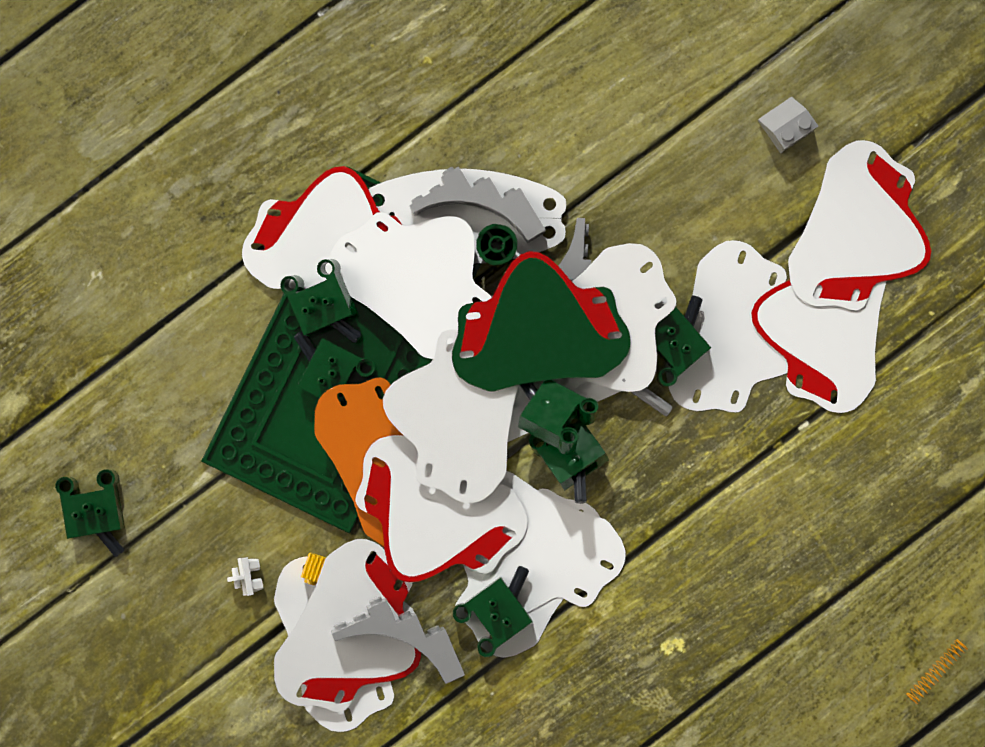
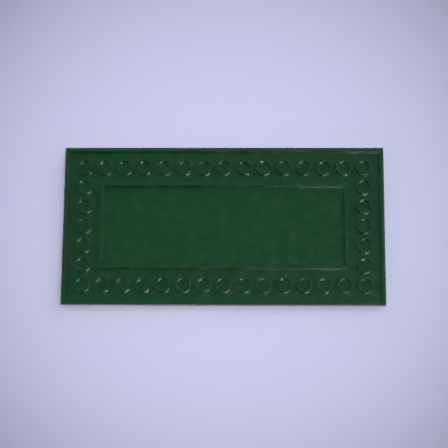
[201,166,482,534]

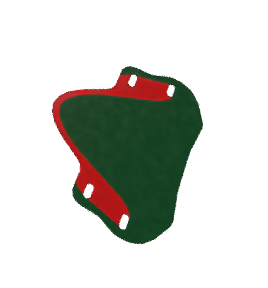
[452,251,630,392]

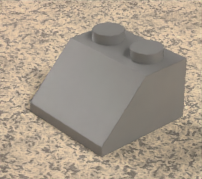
[758,97,818,153]

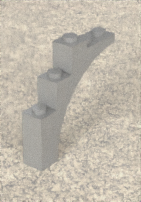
[409,166,546,244]
[491,218,592,298]
[331,597,465,684]

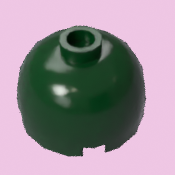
[476,224,517,266]

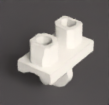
[227,557,263,596]

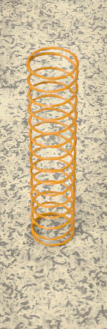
[906,639,968,704]

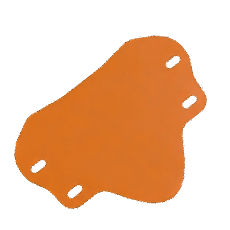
[314,377,403,546]

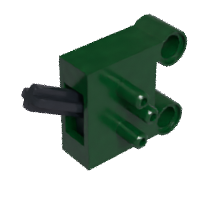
[294,331,376,405]

